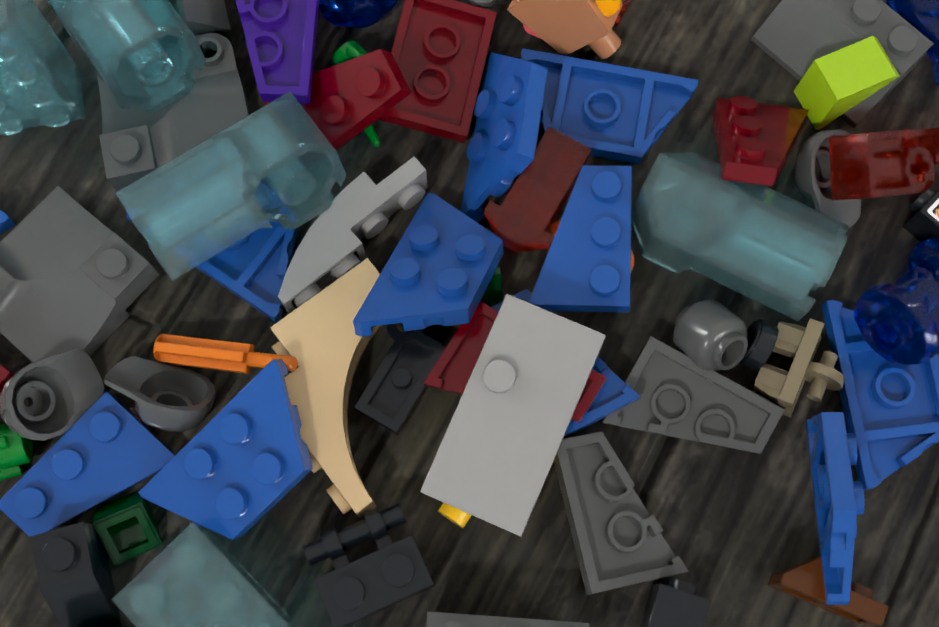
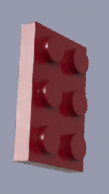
[377,0,497,143]

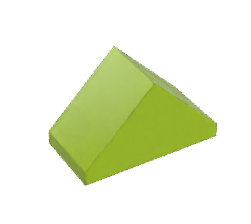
[794,36,900,130]

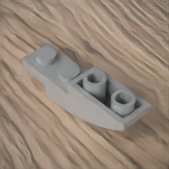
[278,156,428,314]

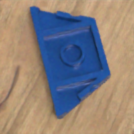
[520,48,698,164]
[461,52,548,223]
[126,167,299,323]
[353,193,504,337]
[821,300,939,491]
[138,359,313,540]
[805,412,865,605]

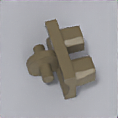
[754,318,846,418]

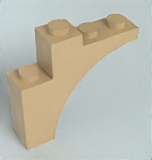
[270,258,382,519]

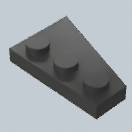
[602,336,785,454]
[554,431,689,595]

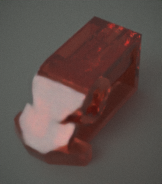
[485,126,592,253]
[829,128,939,201]

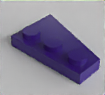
[236,0,320,104]

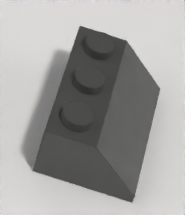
[751,0,934,128]

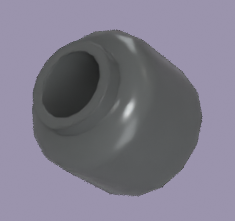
[673,299,748,372]

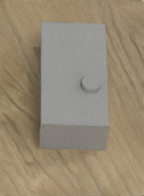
[420,294,606,537]

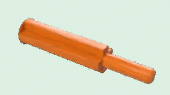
[153,333,298,374]

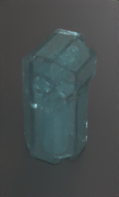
[47,0,206,112]
[116,91,346,281]
[631,153,849,321]

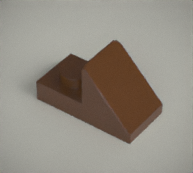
[768,554,889,627]

